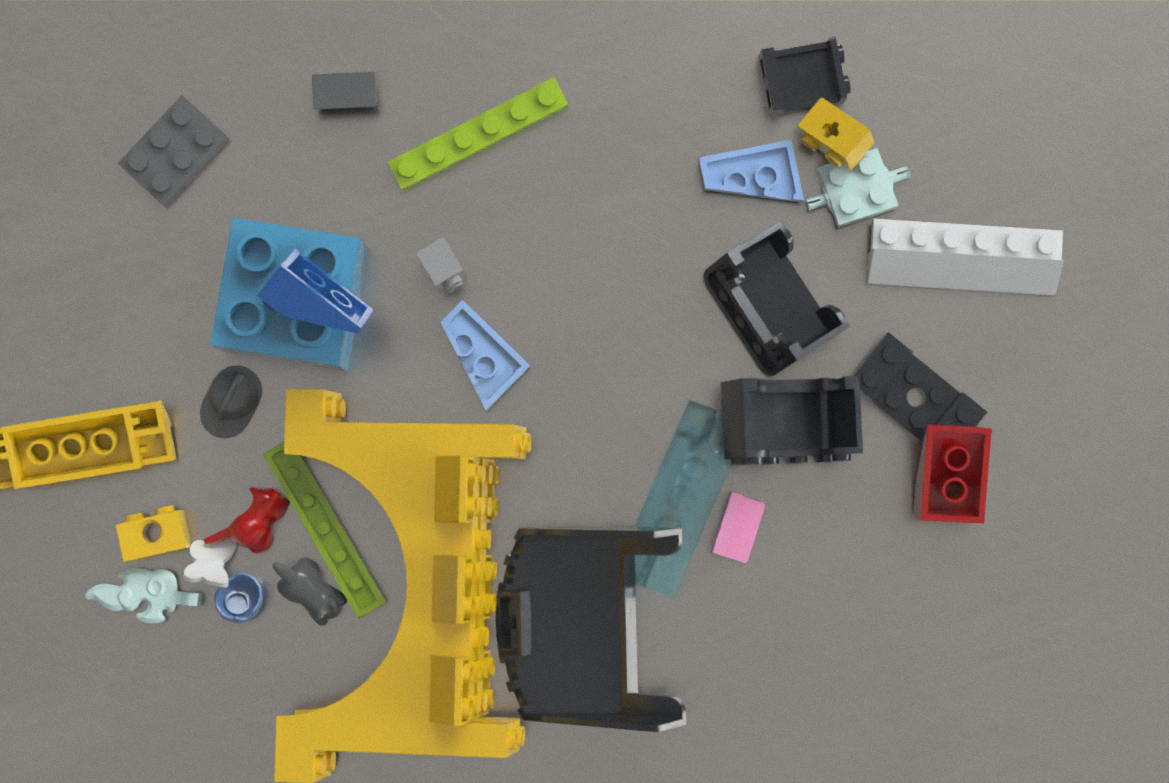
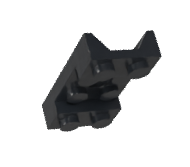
[852,332,987,445]

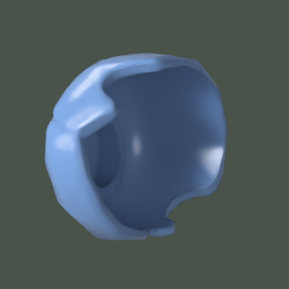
[214,572,263,623]

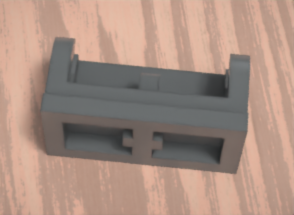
[312,72,379,109]

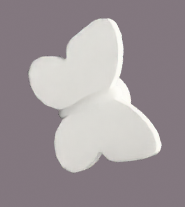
[184,538,237,587]

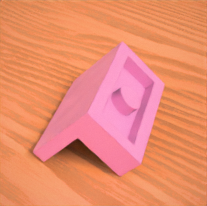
[710,492,765,563]

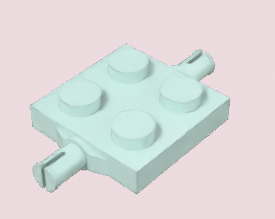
[805,148,910,228]

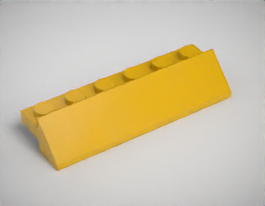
[0,400,177,489]

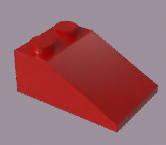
[913,424,992,524]

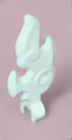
[85,568,203,623]

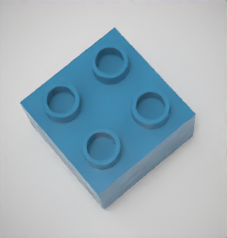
[210,217,368,371]

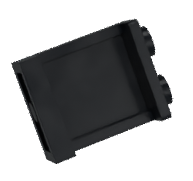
[758,37,851,117]

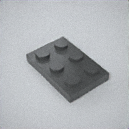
[117,95,229,207]

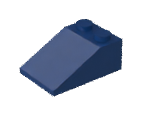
[257,249,373,333]

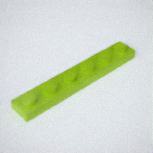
[387,77,569,192]
[263,442,387,619]

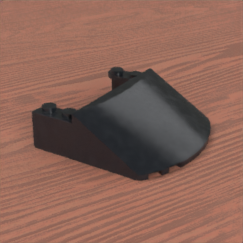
[496,526,686,732]

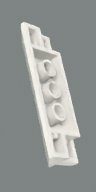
[867,219,1065,296]

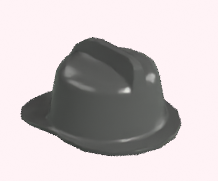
[200,365,262,439]

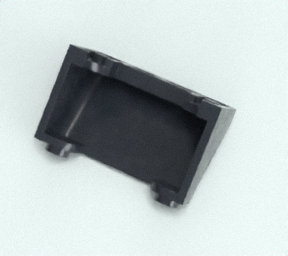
[704,221,850,376]

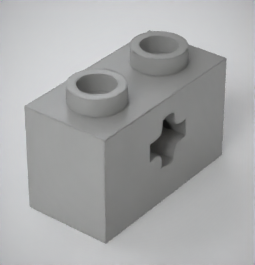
[416,237,467,294]

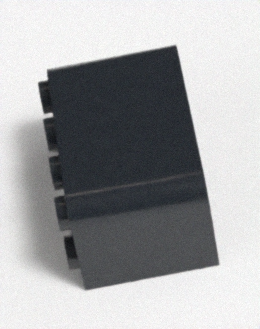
[720,376,863,466]

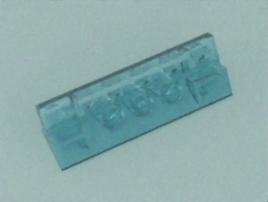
[634,400,731,600]

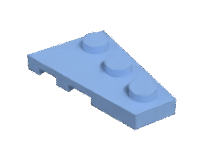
[699,140,804,203]
[440,300,530,412]

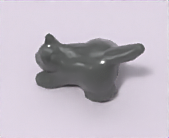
[273,558,347,626]

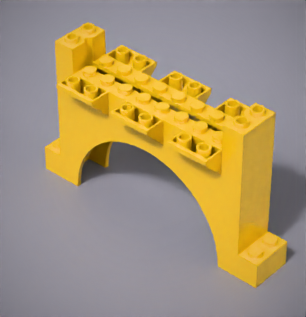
[274,389,531,783]

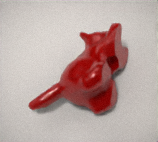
[204,487,290,554]

